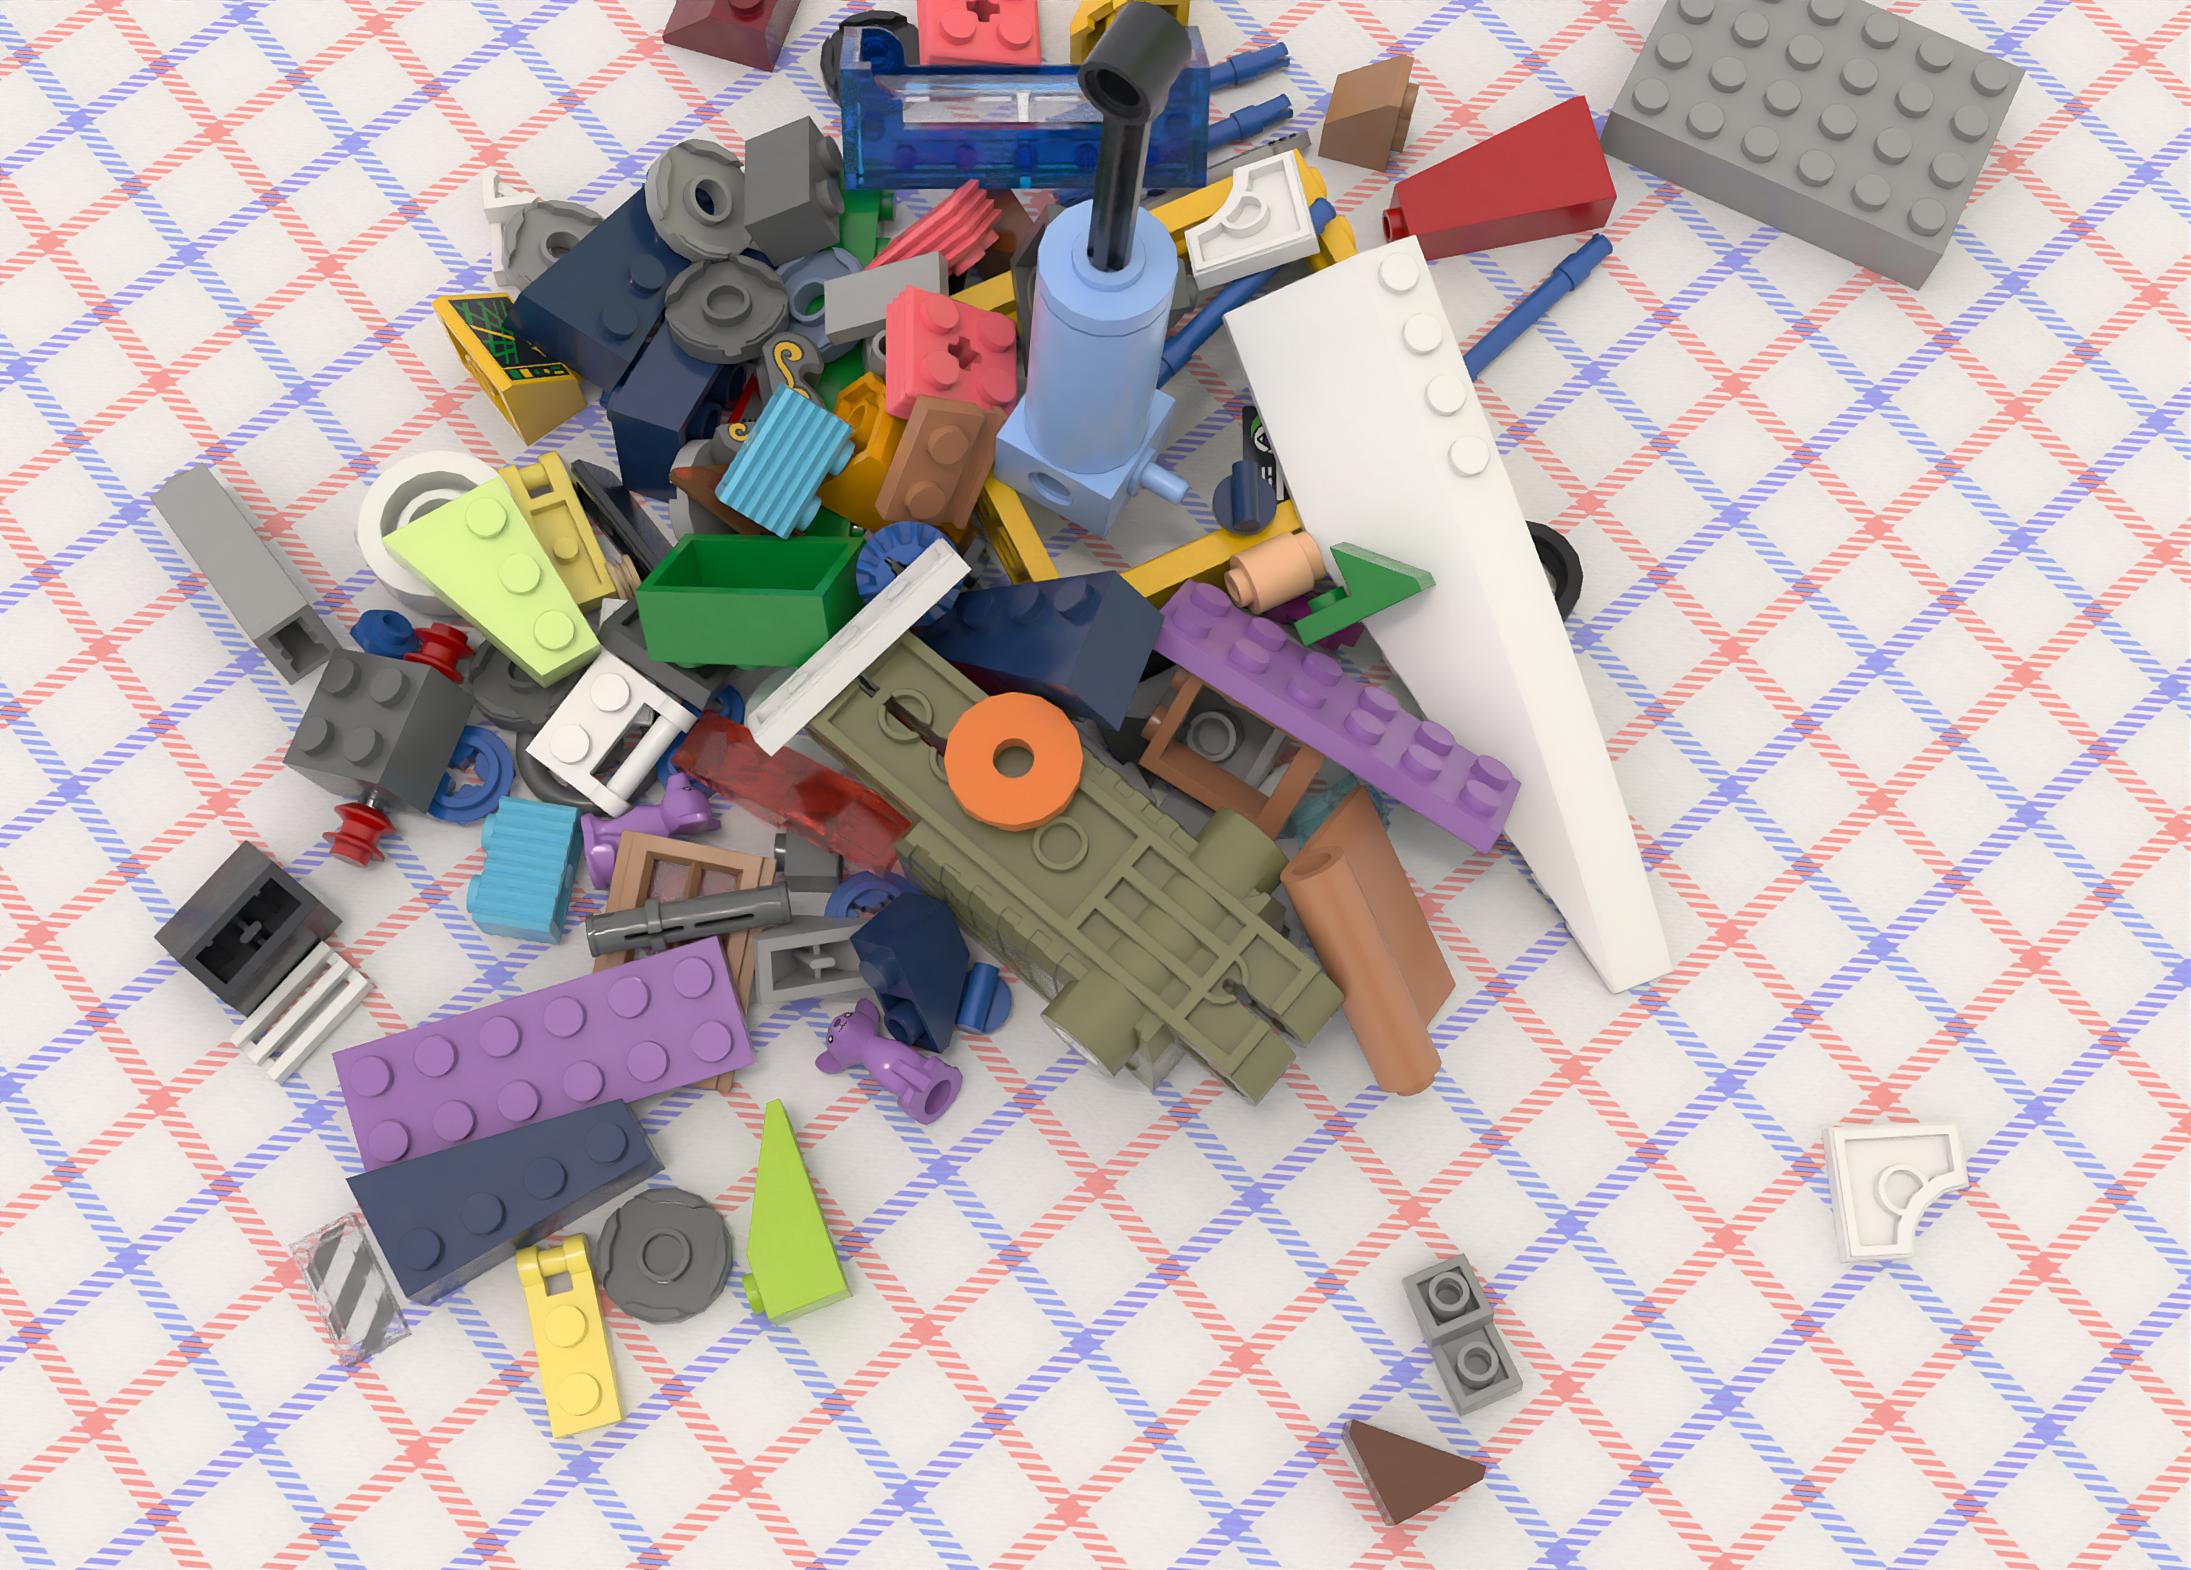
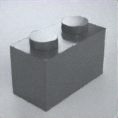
[744,116,844,267]

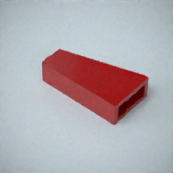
[1382,95,1617,261]

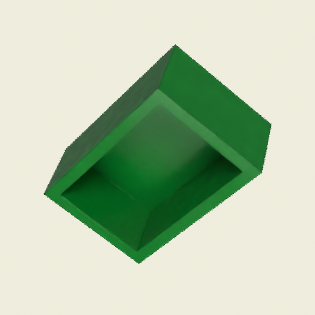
[635,534,866,670]

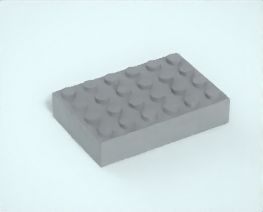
[1599,0,2026,291]

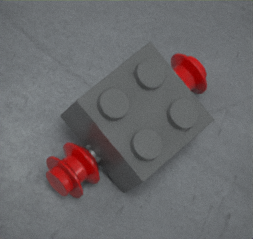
[282,622,477,868]

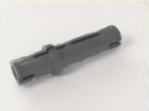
[585,881,793,958]

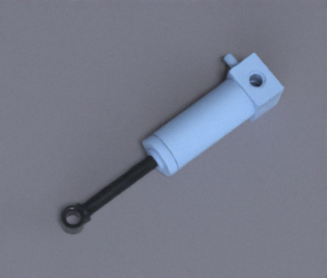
[993,1,1193,539]

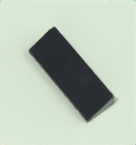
[570,459,673,582]

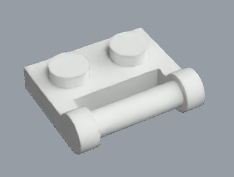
[526,648,698,819]

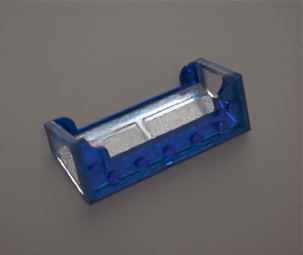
[839,26,1211,190]

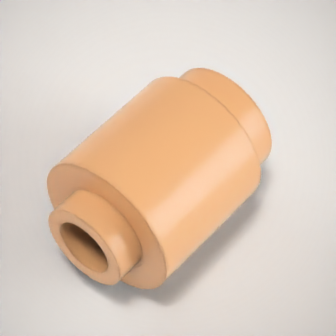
[1224,531,1325,615]

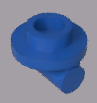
[350,609,419,660]
[954,962,1011,1035]

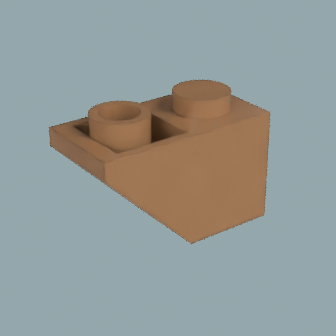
[1318,55,1420,173]

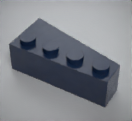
[502,185,714,393]
[606,247,780,504]
[915,570,1165,732]
[345,1098,666,1306]

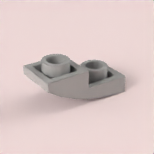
[1402,1253,1523,1417]

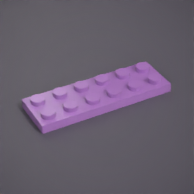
[1152,578,1522,855]
[332,935,758,1172]

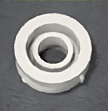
[354,450,518,617]

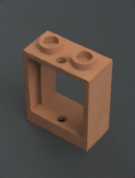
[1138,666,1327,842]

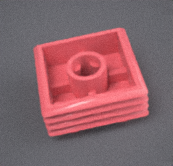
[917,0,1041,86]
[862,179,1002,277]
[886,285,1018,420]

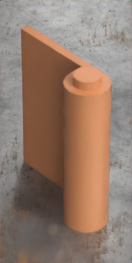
[1280,785,1456,1096]

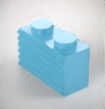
[715,382,855,540]
[466,796,584,945]

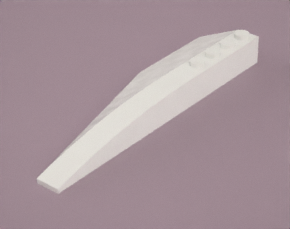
[1222,235,1674,994]

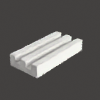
[228,941,375,1085]

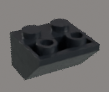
[154,840,343,1018]

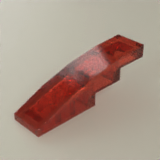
[670,710,912,880]

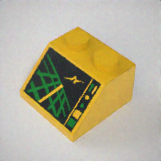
[431,292,587,447]

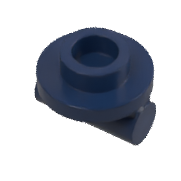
[1212,460,1277,536]

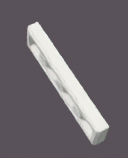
[746,538,971,756]

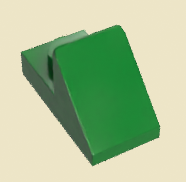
[1294,542,1436,646]

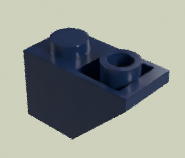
[849,892,970,1054]

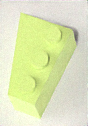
[381,476,601,688]

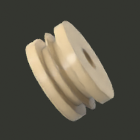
[604,554,641,600]

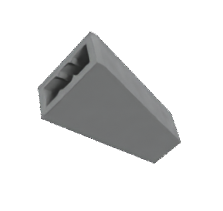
[149,462,343,686]

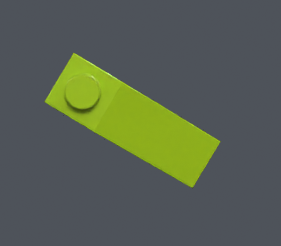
[741,1098,852,1326]

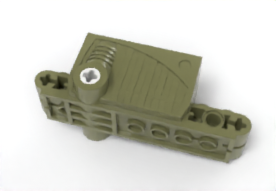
[801,629,1345,1106]

